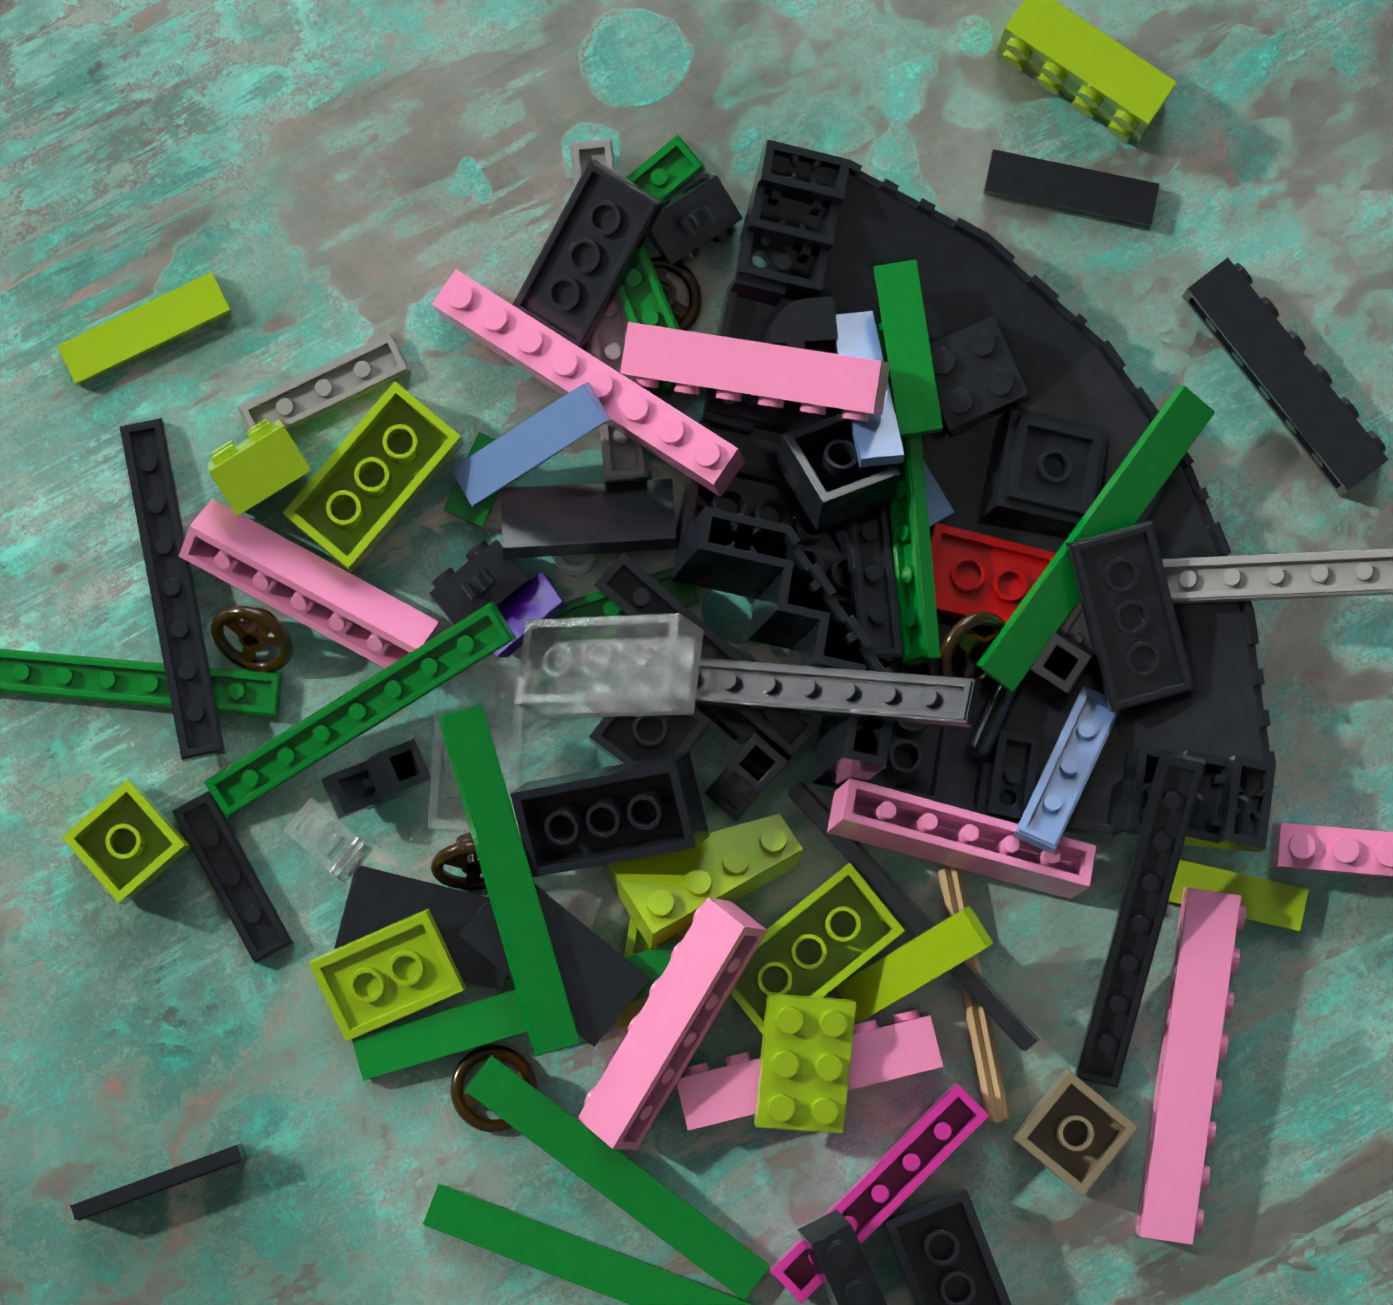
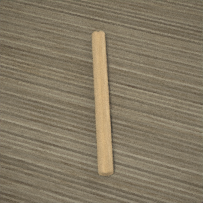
[938,867,1010,1123]

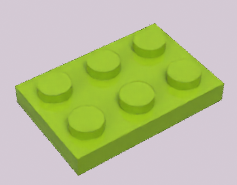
[309,908,466,1041]
[754,993,856,1133]

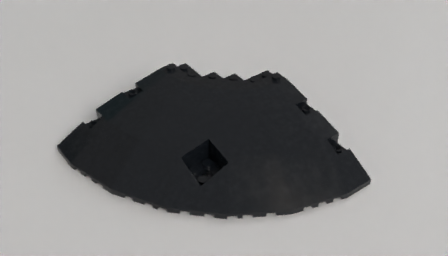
[671,139,1276,852]

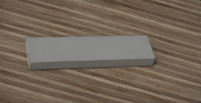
[237,332,411,431]

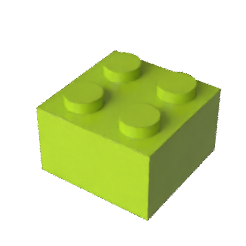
[207,418,311,516]
[61,779,191,905]

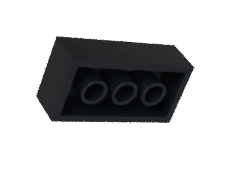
[510,751,710,878]
[883,1188,1012,1305]

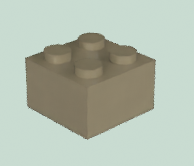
[1010,1070,1139,1196]

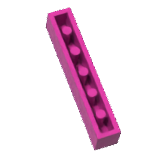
[769,1083,989,1304]

